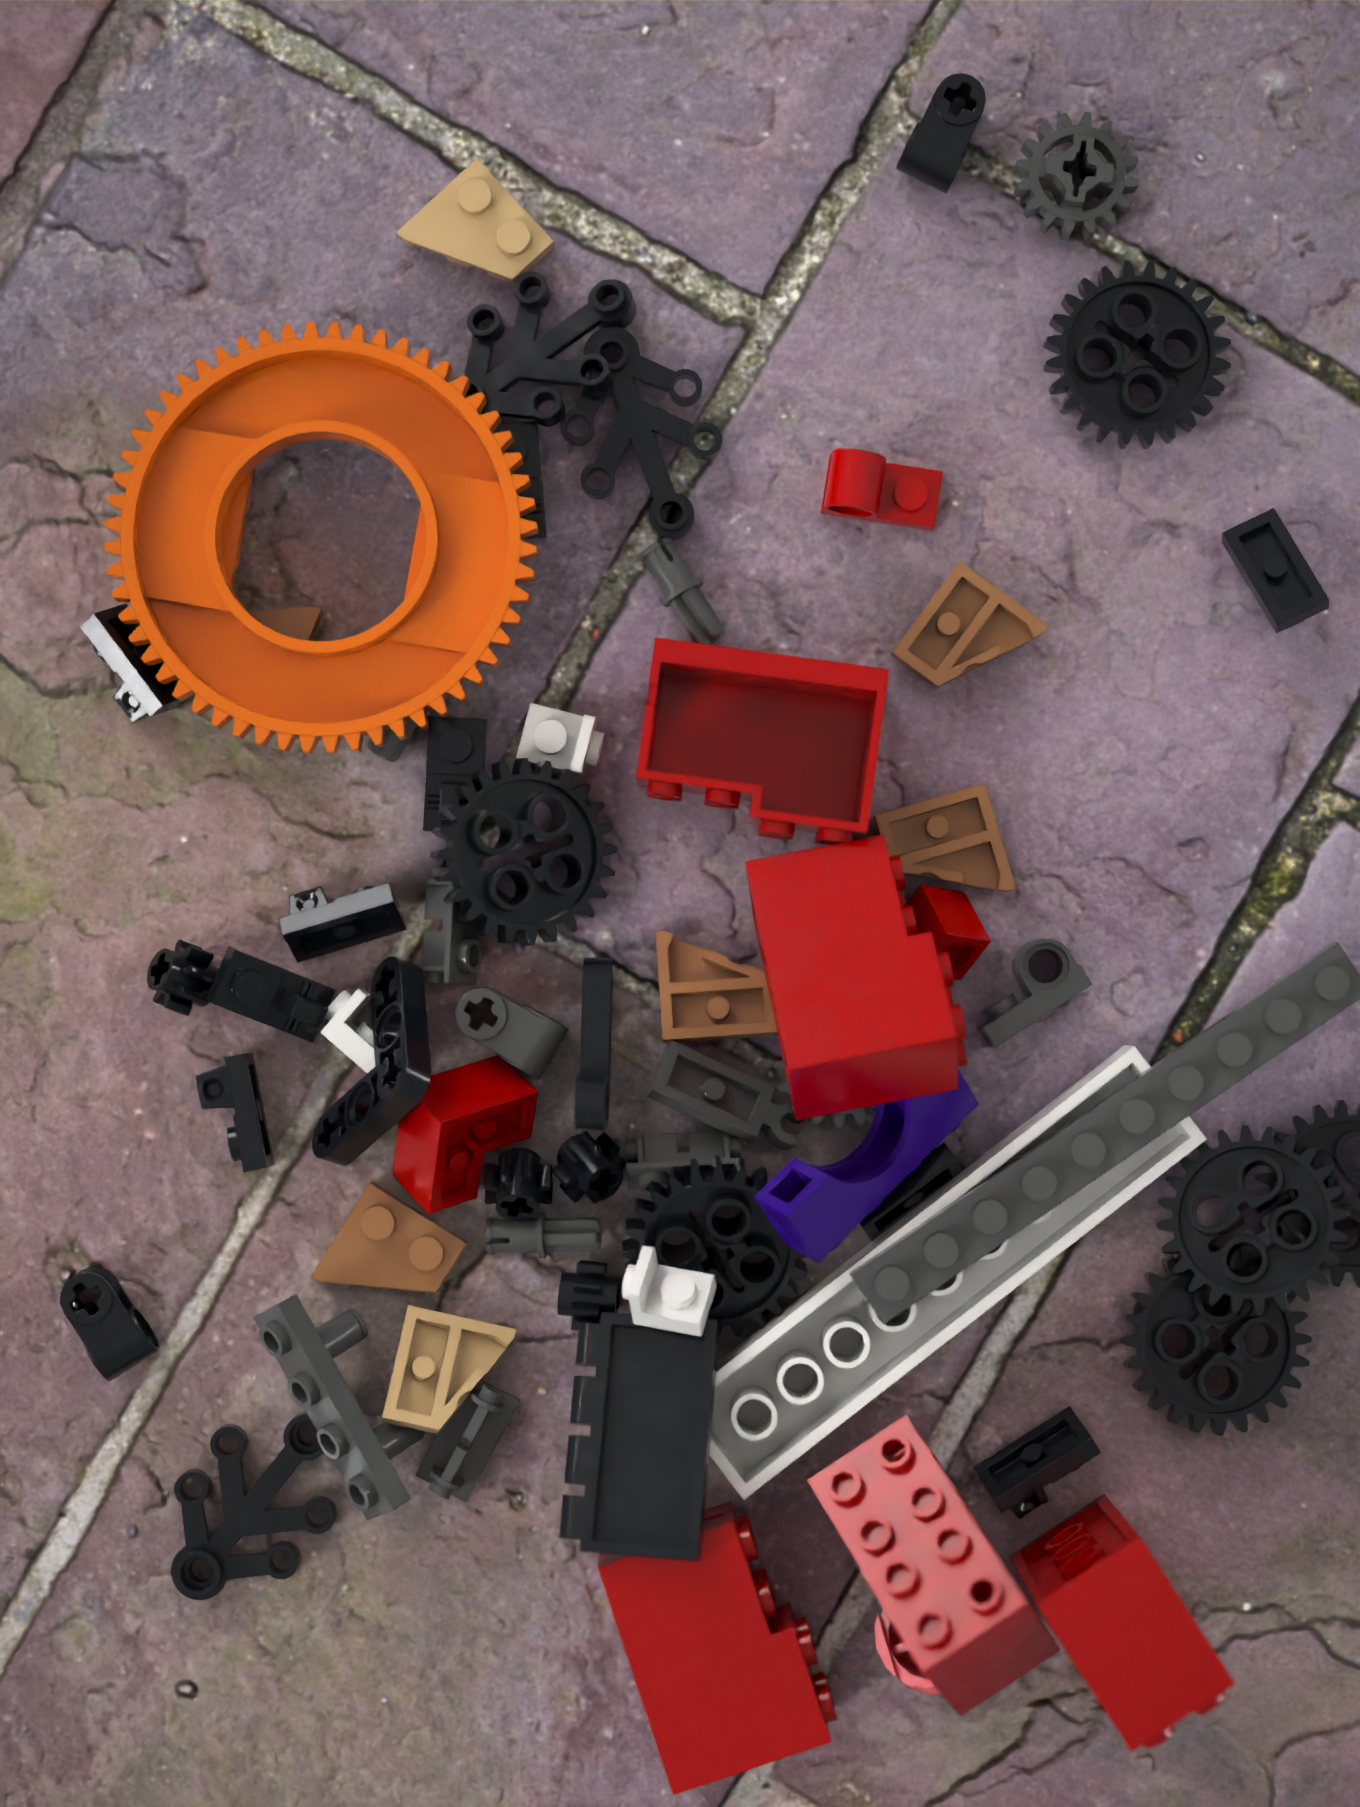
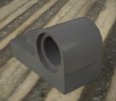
[977,939,1092,1048]

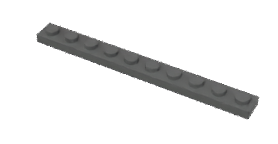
[849,942,1360,1324]

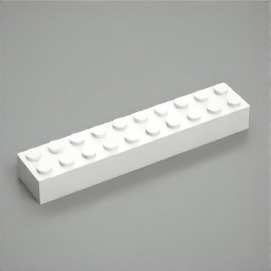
[709,1045,1207,1500]

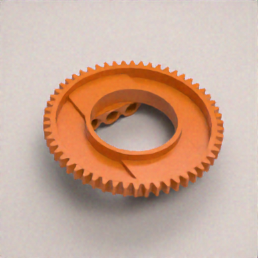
[104,321,538,755]

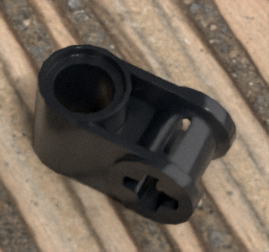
[896,73,986,194]
[60,1266,160,1381]

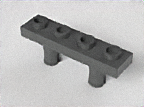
[253,1294,425,1520]

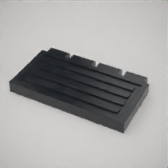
[559,1312,720,1562]

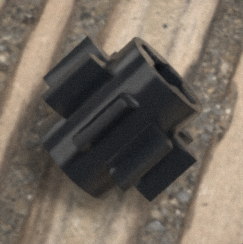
[147,940,218,1016]
[552,1131,627,1204]
[483,1148,553,1220]
[557,1260,621,1331]

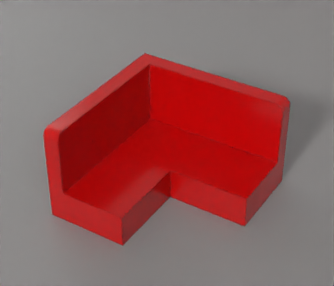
[392,1056,538,1214]

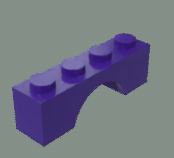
[754,1069,979,1263]

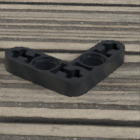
[312,956,431,1166]
[574,957,613,1130]

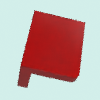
[906,885,991,980]

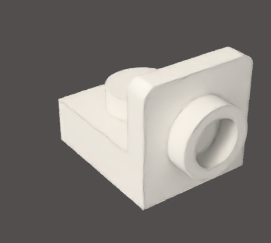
[516,703,605,777]
[320,988,375,1073]
[622,1245,717,1337]

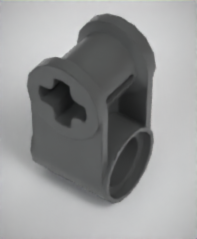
[455,986,568,1079]

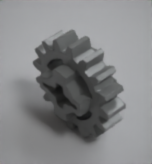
[1013,112,1139,241]

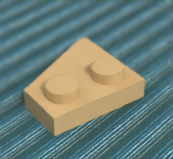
[396,158,555,285]
[381,1305,516,1434]

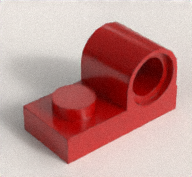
[820,448,943,531]

